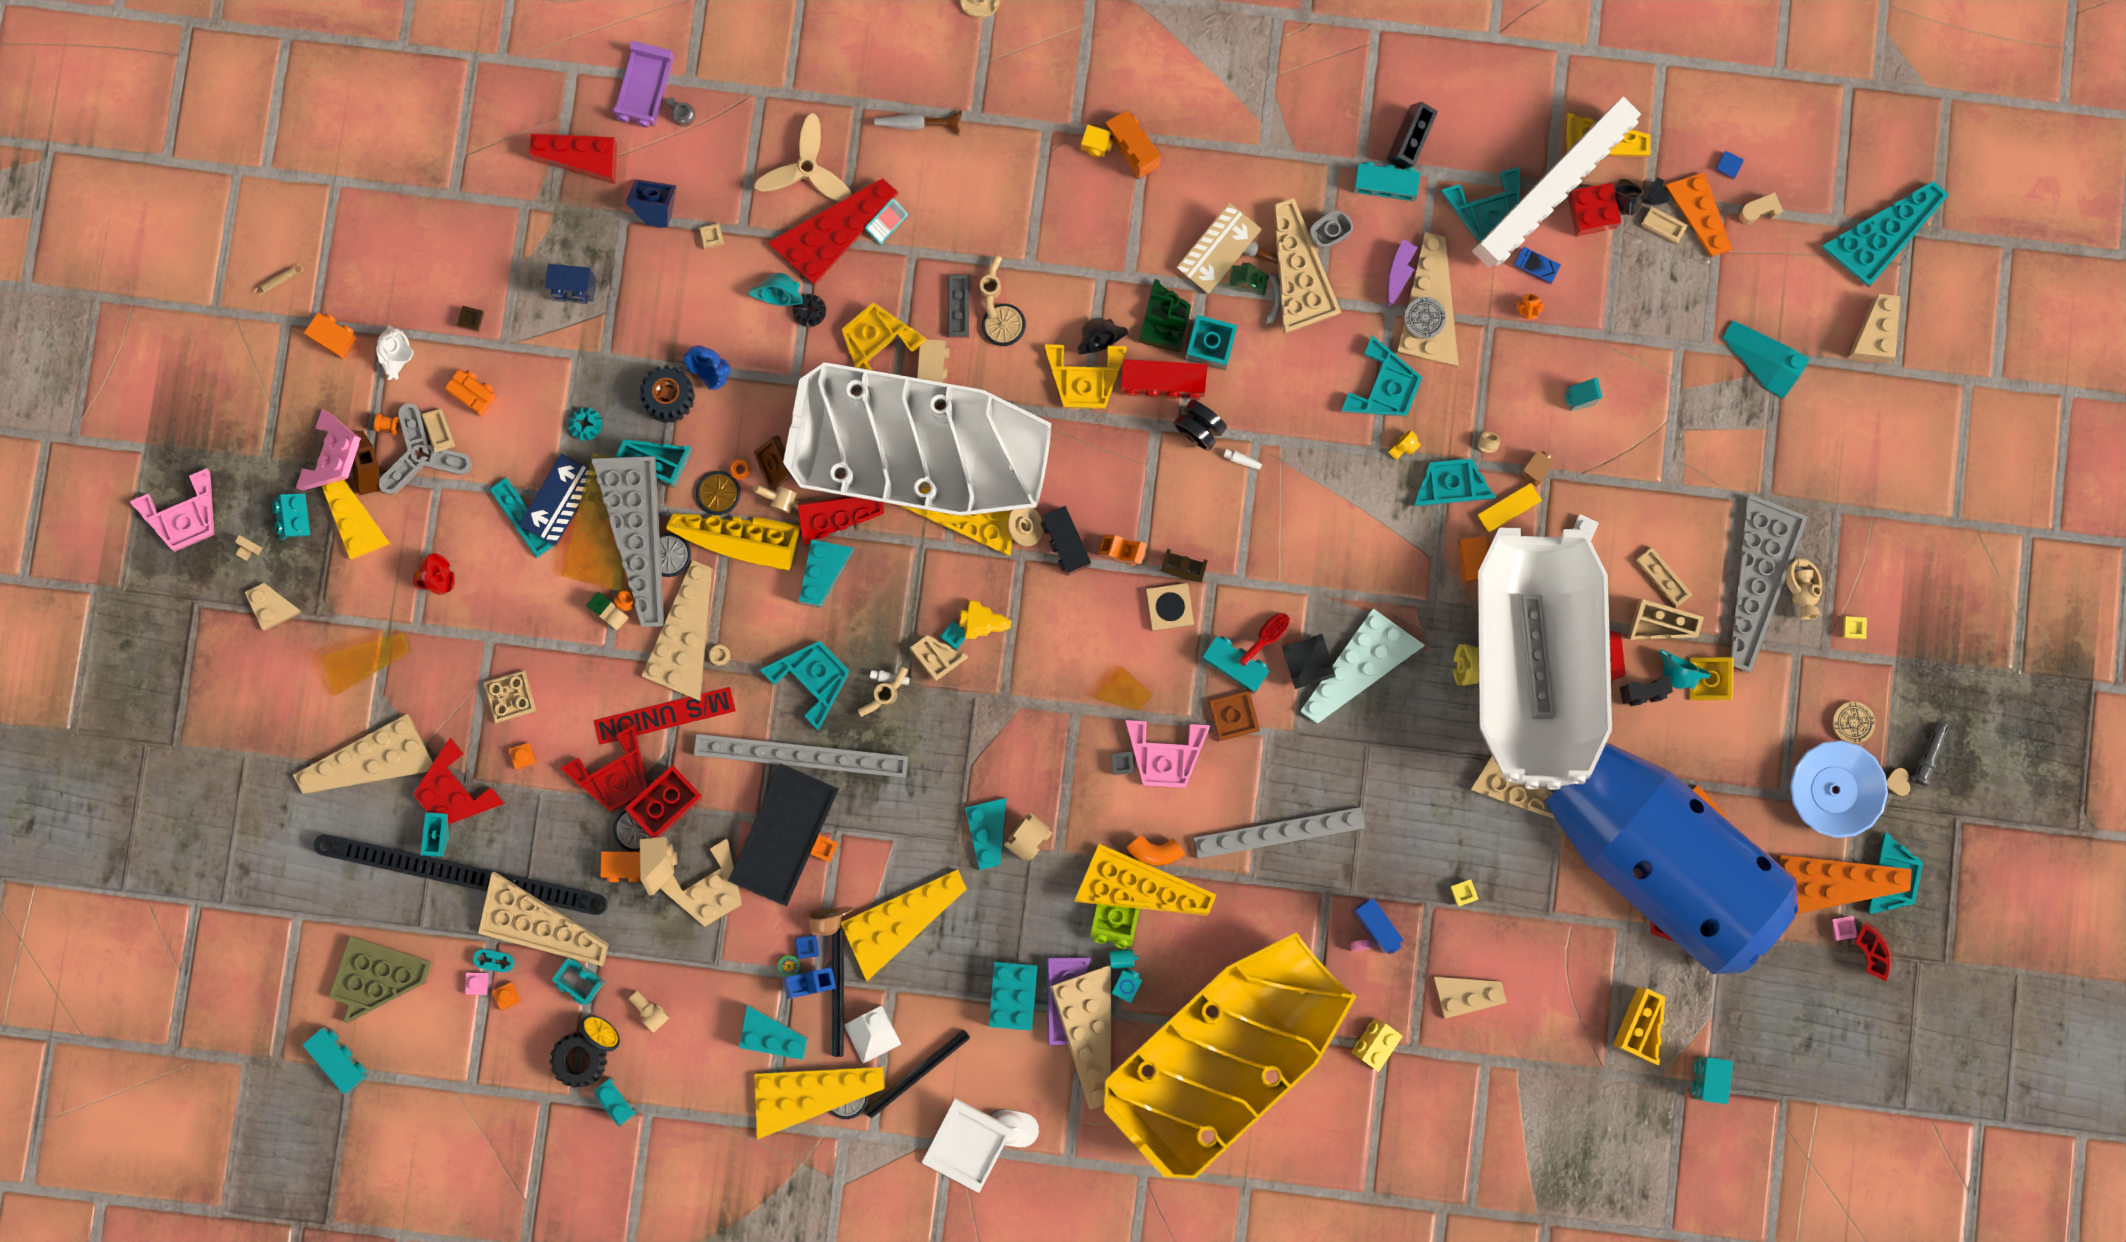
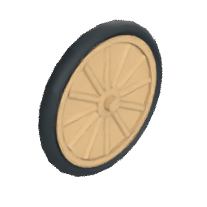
[982,304,1026,346]

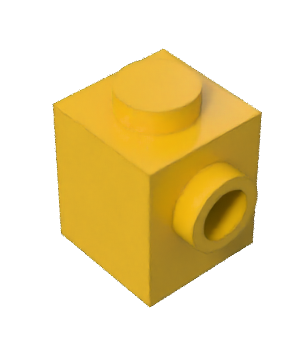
[1081,125,1114,157]

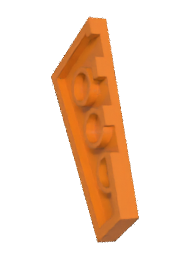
[1664,172,1732,257]

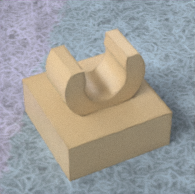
[235,535,262,561]

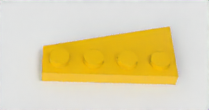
[1566,113,1650,157]
[322,479,391,560]

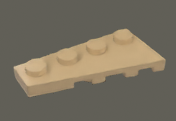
[1470,755,1555,819]

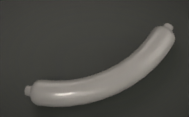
[1265,273,1281,325]

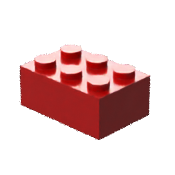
[625,765,702,838]

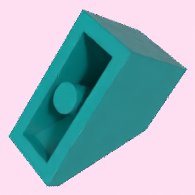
[1564,377,1603,411]

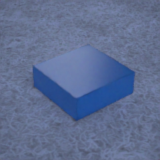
[1716,151,1744,179]
[795,935,820,959]

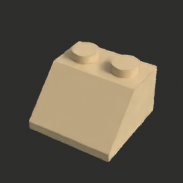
[640,837,677,896]

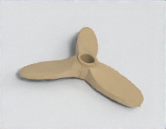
[754,113,852,203]

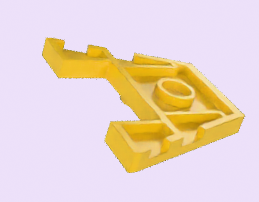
[842,303,927,371]
[1045,344,1127,409]

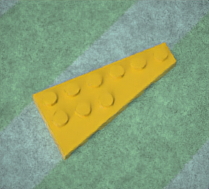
[898,487,1012,556]
[841,870,967,981]
[754,1067,885,1139]

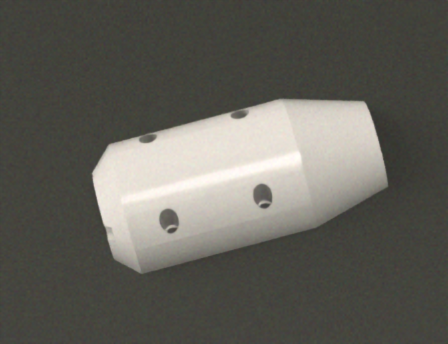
[783,362,1051,516]

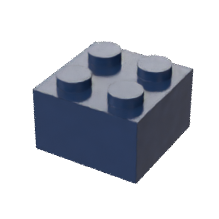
[545,264,596,304]

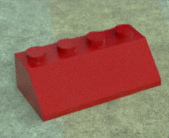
[1120,359,1208,400]

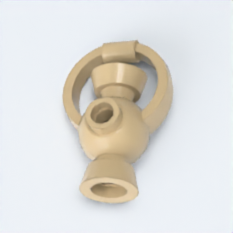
[1786,558,1822,620]

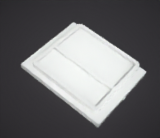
[922,1098,1013,1193]

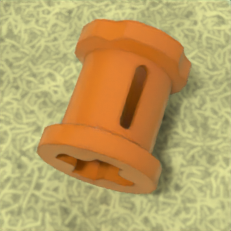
[374,413,400,435]

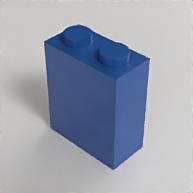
[1351,898,1404,954]

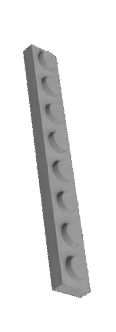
[1194,807,1365,859]

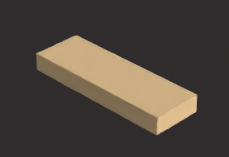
[1634,546,1693,609]

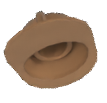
[802,906,853,936]

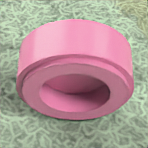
[1350,939,1373,952]

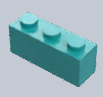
[1353,162,1421,202]
[1202,636,1270,694]
[303,1027,368,1094]

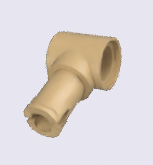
[629,991,670,1033]

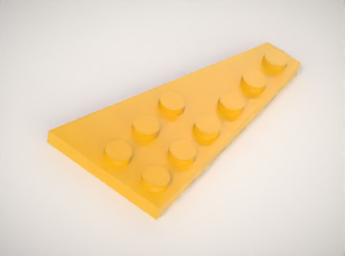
[1074,844,1216,916]

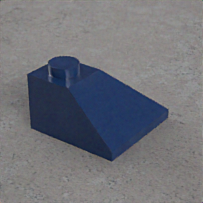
[626,179,676,228]

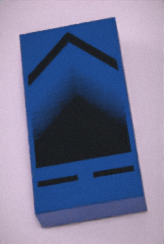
[1514,246,1561,284]

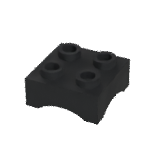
[1282,634,1336,689]
[1619,675,1673,706]

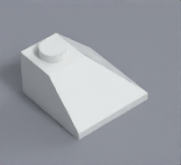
[844,1005,901,1063]

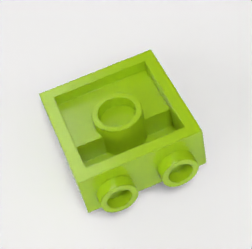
[1090,904,1140,949]

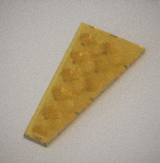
[561,453,624,591]

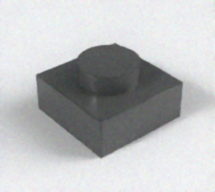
[1111,752,1134,775]

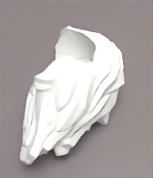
[376,325,414,380]

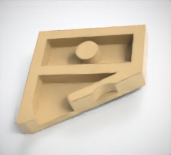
[910,635,968,682]

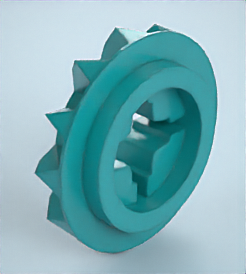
[568,407,602,441]

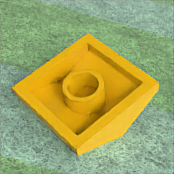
[1690,657,1734,701]

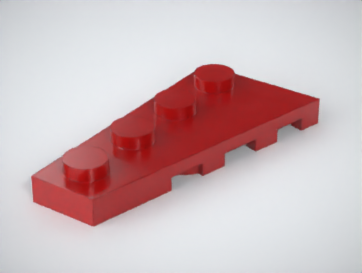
[797,496,884,546]

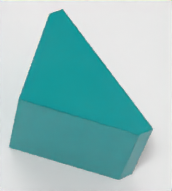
[420,812,449,857]

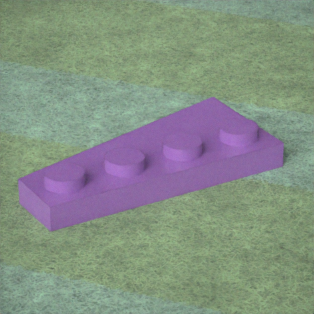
[1047,958,1091,1045]

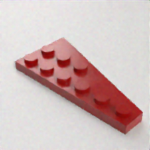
[768,178,899,285]

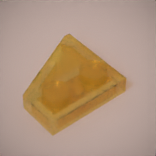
[1094,667,1153,711]

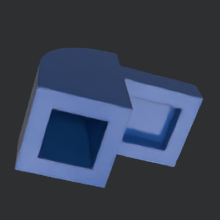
[783,967,836,999]

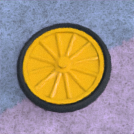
[580,1015,620,1051]

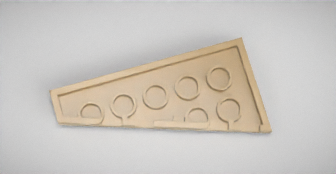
[1273,198,1341,334]
[1397,232,1459,368]
[642,560,713,701]
[478,871,609,966]

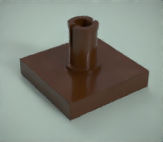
[754,435,792,490]

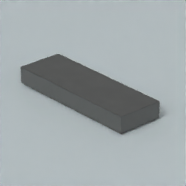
[948,275,969,338]

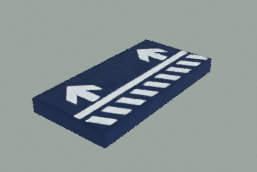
[519,453,597,547]

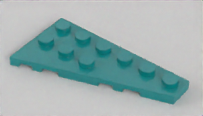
[1821,181,1949,288]

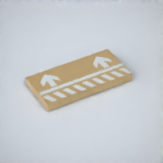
[1177,203,1262,294]

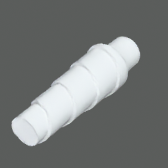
[1223,449,1262,470]
[870,670,910,685]

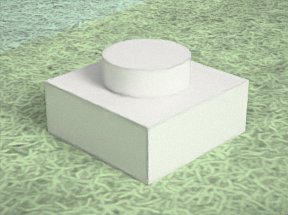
[1572,514,1599,541]

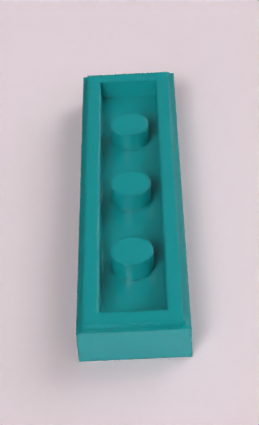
[489,477,554,558]

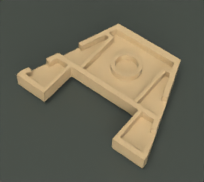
[660,839,742,927]

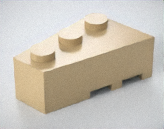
[1847,294,1900,363]
[1626,598,1704,640]

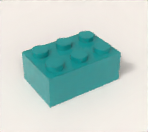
[989,962,1037,1031]

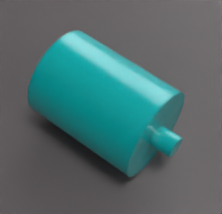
[1110,949,1138,969]

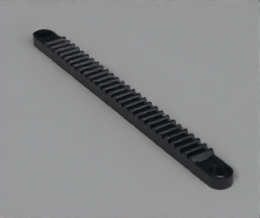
[313,834,608,915]

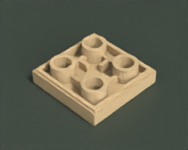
[484,670,537,724]

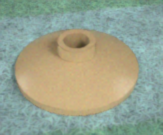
[1007,508,1043,547]

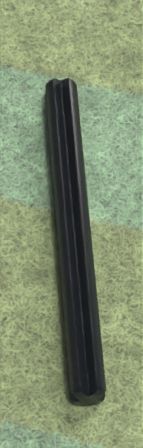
[832,928,844,1057]
[865,1030,970,1118]

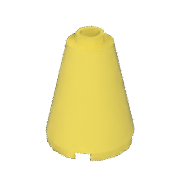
[1453,644,1479,686]

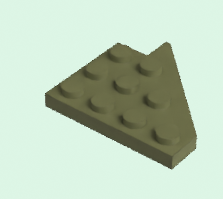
[329,936,433,1023]

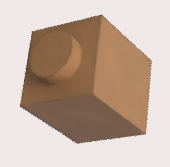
[1520,451,1555,486]

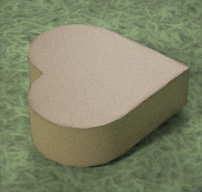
[1886,768,1910,796]

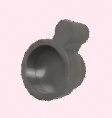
[667,97,696,127]

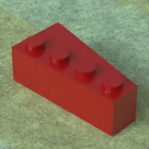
[529,134,618,184]

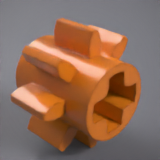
[1517,293,1543,319]

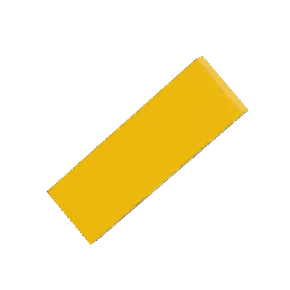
[1477,483,1542,533]

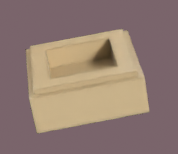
[699,223,724,249]

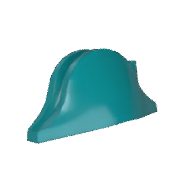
[749,273,803,306]
[1659,649,1711,689]

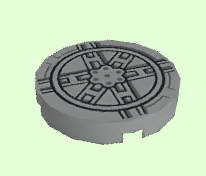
[1404,297,1446,339]

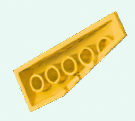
[667,514,801,570]

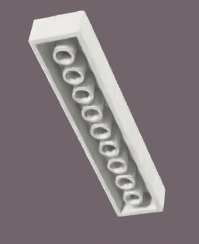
[1472,96,1641,268]

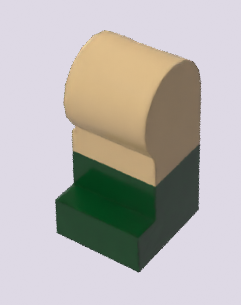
[586,591,628,631]

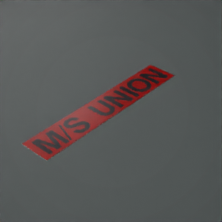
[594,687,736,745]

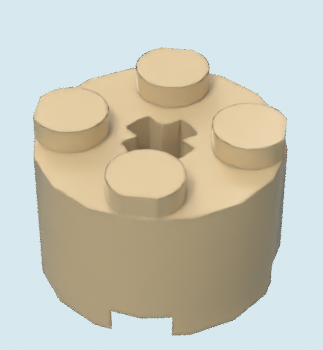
[1004,812,1052,861]

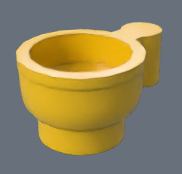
[1388,430,1421,460]

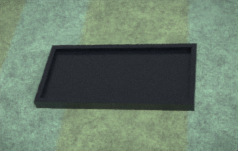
[728,763,839,907]

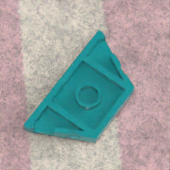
[1414,459,1496,507]
[1867,833,1923,914]

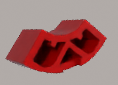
[1855,921,1892,981]

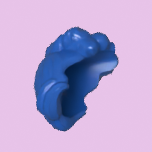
[683,345,730,390]

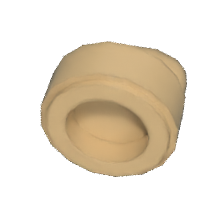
[1478,432,1501,453]

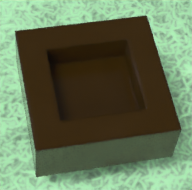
[457,306,484,332]

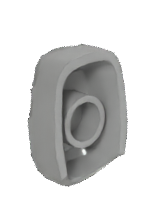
[1310,210,1353,250]

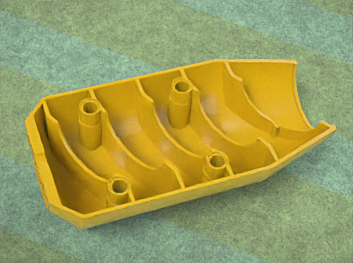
[1104,932,1356,1179]

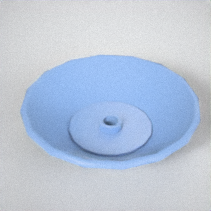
[1790,740,1888,838]

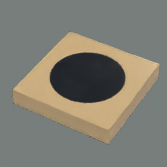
[1146,583,1194,631]

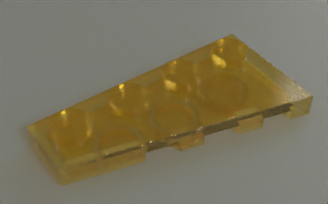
[322,632,411,696]

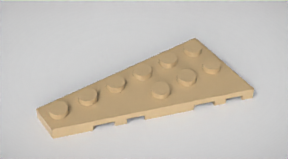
[293,714,434,794]
[1050,965,1111,1110]

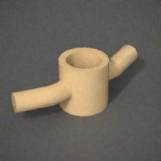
[980,255,1002,320]
[753,484,801,514]
[858,666,908,717]

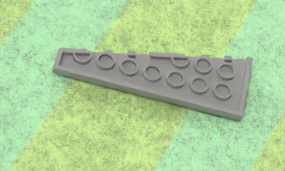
[592,456,664,627]
[1730,494,1808,673]

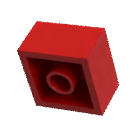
[1567,183,1621,237]

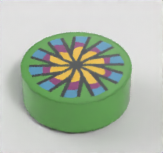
[778,955,800,977]

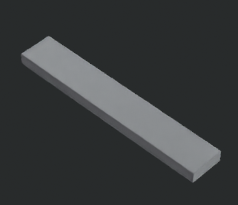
[1519,595,1555,719]

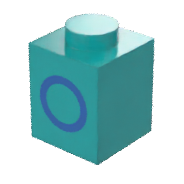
[1111,969,1142,1003]

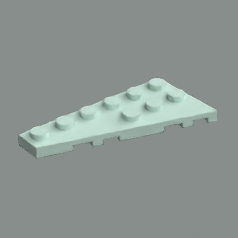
[1300,609,1425,724]

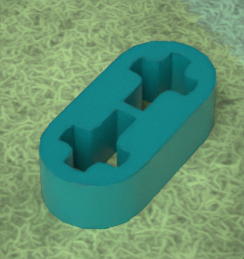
[473,949,515,972]

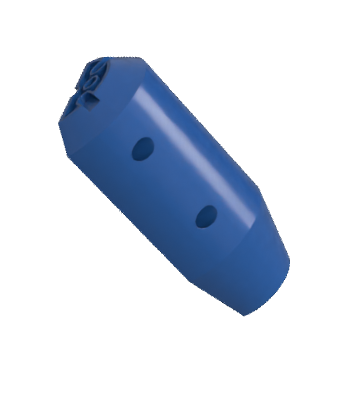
[1545,742,1798,974]

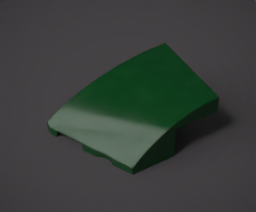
[1139,279,1191,352]

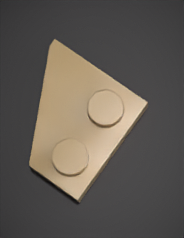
[245,583,302,631]

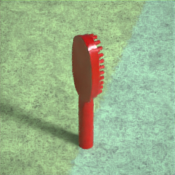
[1239,613,1290,666]

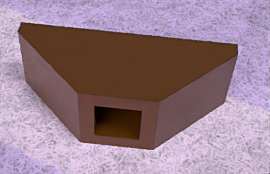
[351,430,380,496]

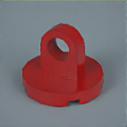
[412,553,455,595]

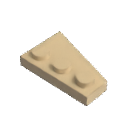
[1433,977,1507,1019]

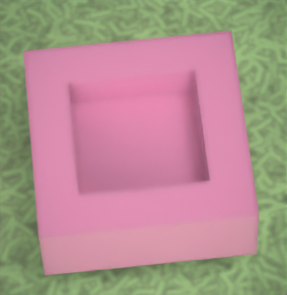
[1830,916,1858,941]
[465,973,489,995]

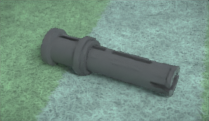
[1910,722,1950,786]

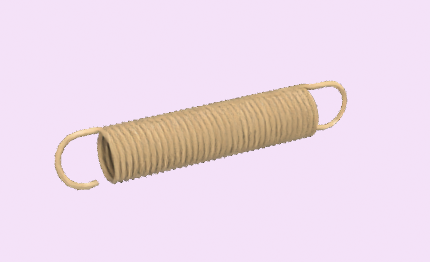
[255,264,303,295]

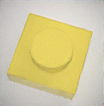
[1843,616,1867,640]
[1450,879,1478,907]

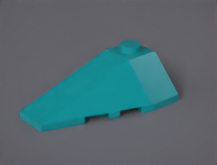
[1722,320,1810,399]

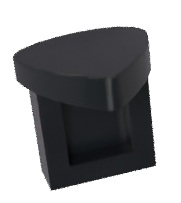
[1643,177,1670,205]

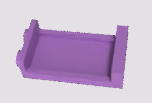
[612,41,674,128]

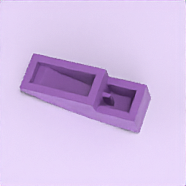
[1386,239,1418,309]

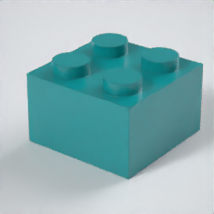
[1185,315,1238,370]
[1690,1056,1733,1105]

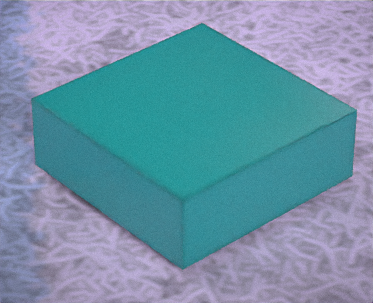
[940,621,965,651]

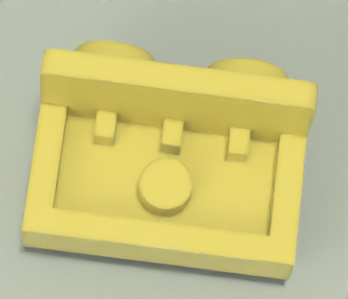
[1351,1018,1402,1072]

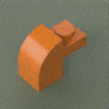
[1098,534,1147,566]

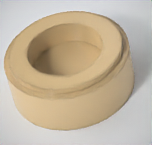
[709,644,731,666]

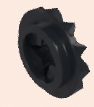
[793,294,826,327]

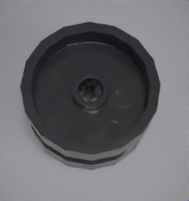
[1173,399,1227,451]

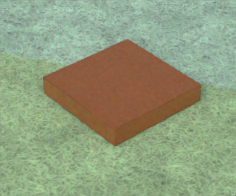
[1208,690,1260,742]

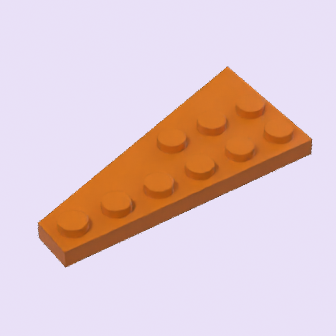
[1779,855,1912,915]

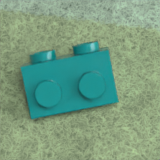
[272,493,310,540]

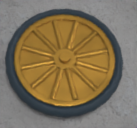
[696,471,740,515]

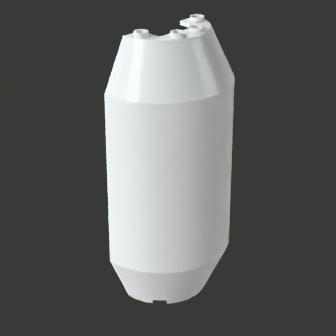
[1478,528,1612,790]

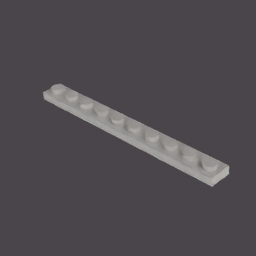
[694,734,908,778]

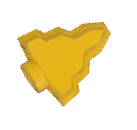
[959,599,1011,639]

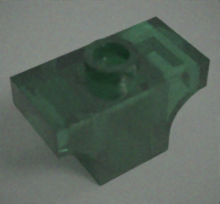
[1229,263,1269,295]

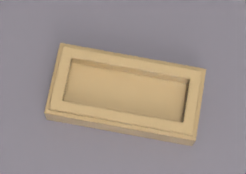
[1640,206,1688,245]
[421,408,455,452]

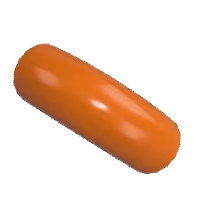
[1126,835,1186,866]

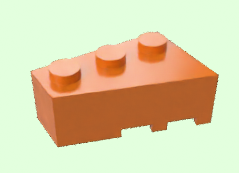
[1105,110,1161,179]

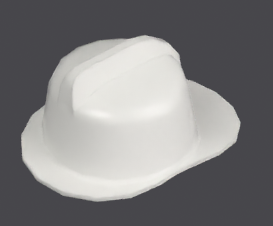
[991,1110,1039,1147]

